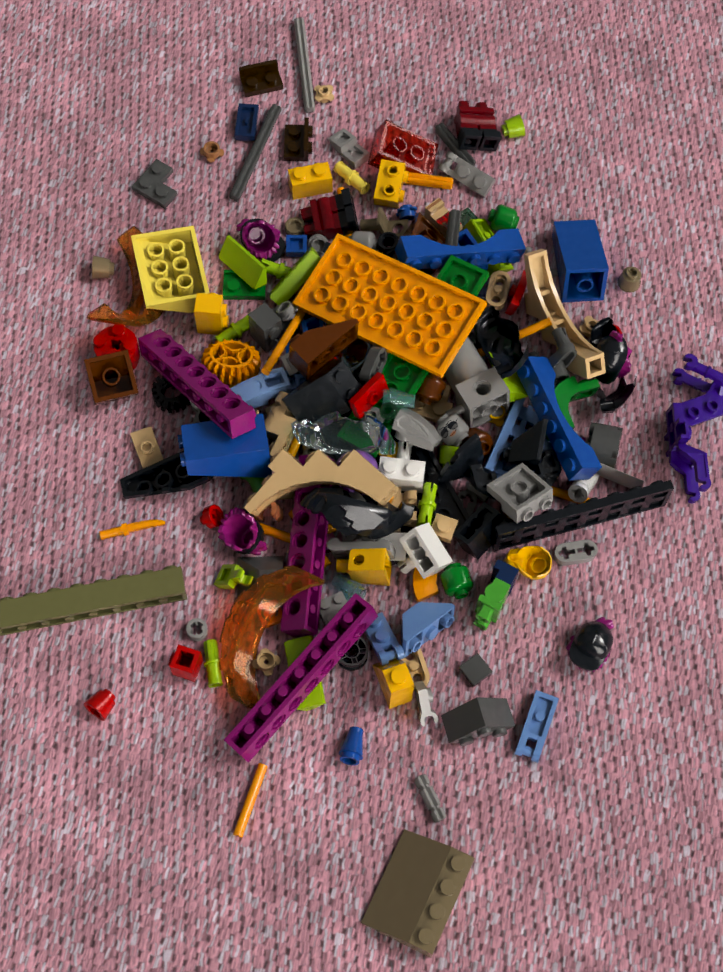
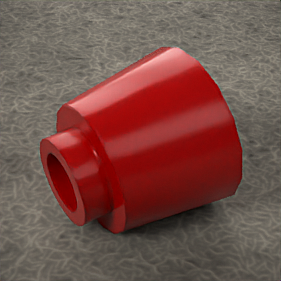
[84,689,116,721]

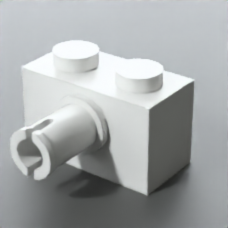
[378,441,426,493]
[398,522,453,579]

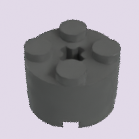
[586,422,623,469]

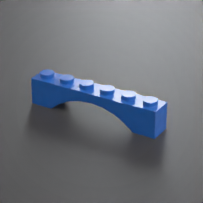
[395,228,526,270]
[517,356,602,481]

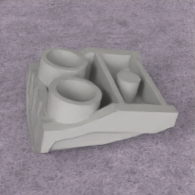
[392,407,443,451]

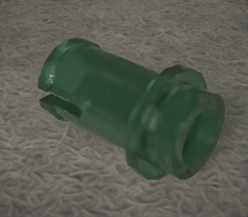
[379,402,398,426]

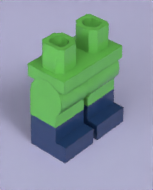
[473,559,519,631]

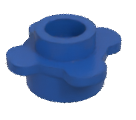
[396,204,418,221]

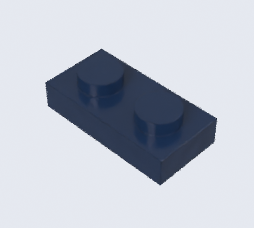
[235,103,259,142]

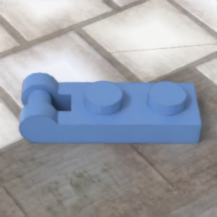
[365,612,405,666]
[514,690,559,763]

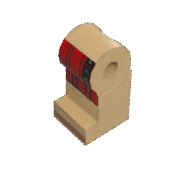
[424,198,463,237]

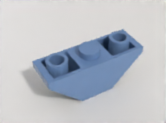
[401,602,455,657]

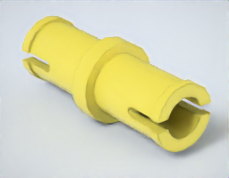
[333,161,370,195]

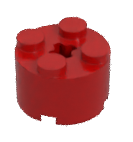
[93,323,140,370]

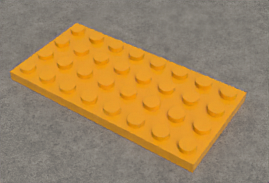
[293,233,487,378]

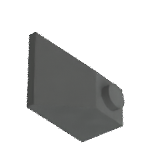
[237,556,284,602]

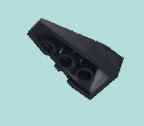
[120,450,214,499]

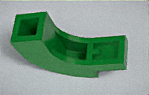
[546,376,600,441]

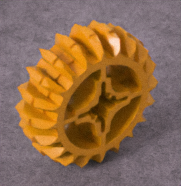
[201,339,261,386]

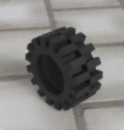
[152,376,190,413]

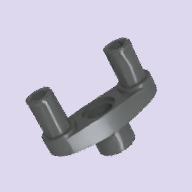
[529,327,577,385]

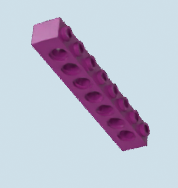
[138,329,256,439]
[280,454,334,637]
[224,593,378,763]

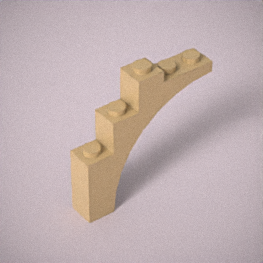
[524,249,606,380]
[244,449,400,516]

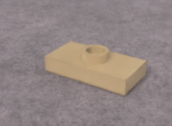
[130,426,163,468]

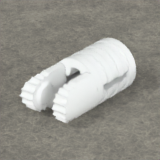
[568,473,600,503]

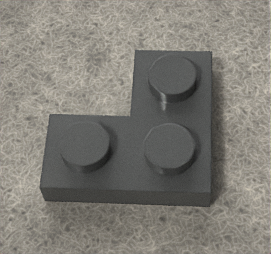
[132,159,177,209]

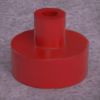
[200,504,224,529]

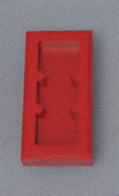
[505,270,527,316]
[348,372,389,419]

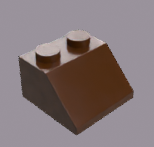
[84,350,139,405]

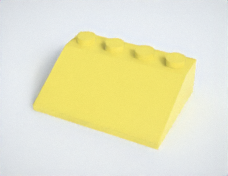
[131,226,210,313]

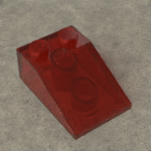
[368,119,438,175]

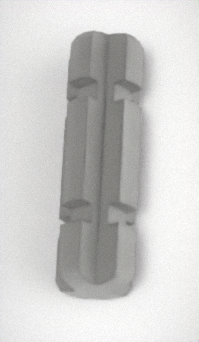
[415,774,446,823]

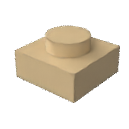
[431,513,458,544]

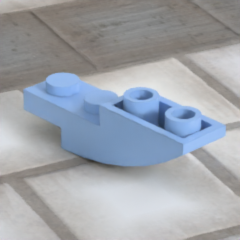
[230,367,301,408]

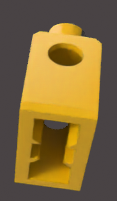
[336,548,392,586]

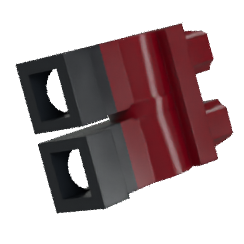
[454,101,502,151]
[300,188,360,239]

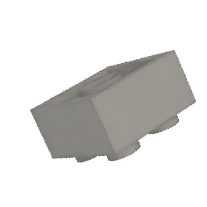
[319,591,347,626]

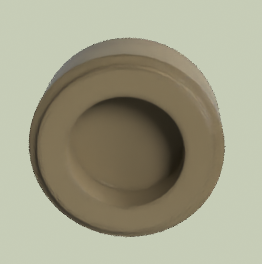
[285,217,305,235]

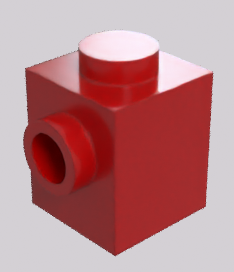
[168,644,204,682]

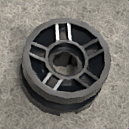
[337,637,368,671]

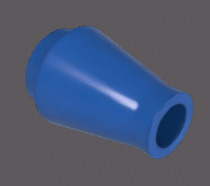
[339,727,364,765]

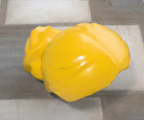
[504,546,552,580]

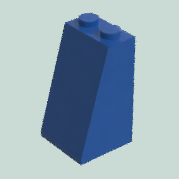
[552,219,609,303]
[177,413,272,478]

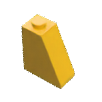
[372,658,414,709]

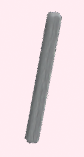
[294,17,315,113]

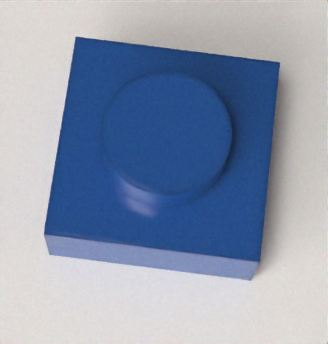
[286,235,307,257]

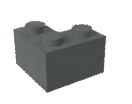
[248,302,300,353]
[441,697,515,746]

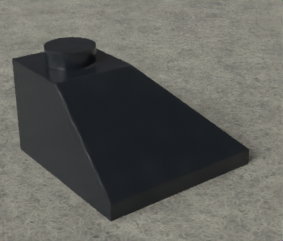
[501,419,548,471]

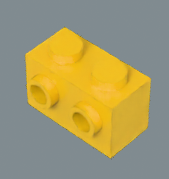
[373,159,409,209]
[288,162,333,200]
[194,293,229,335]

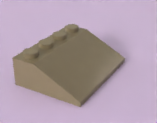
[361,829,475,958]

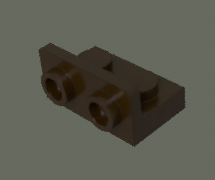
[239,59,283,98]
[284,118,313,161]

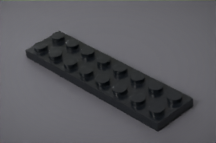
[492,480,674,552]

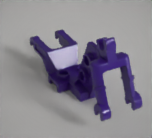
[664,354,723,503]

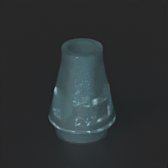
[382,388,416,410]
[332,573,367,601]

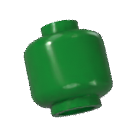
[487,204,519,232]
[440,563,474,599]

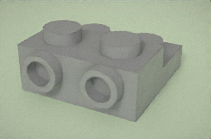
[487,463,553,523]

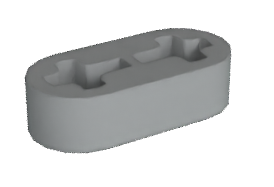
[553,540,598,566]

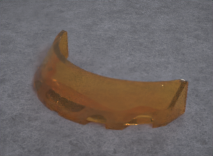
[87,226,164,327]
[218,565,325,709]

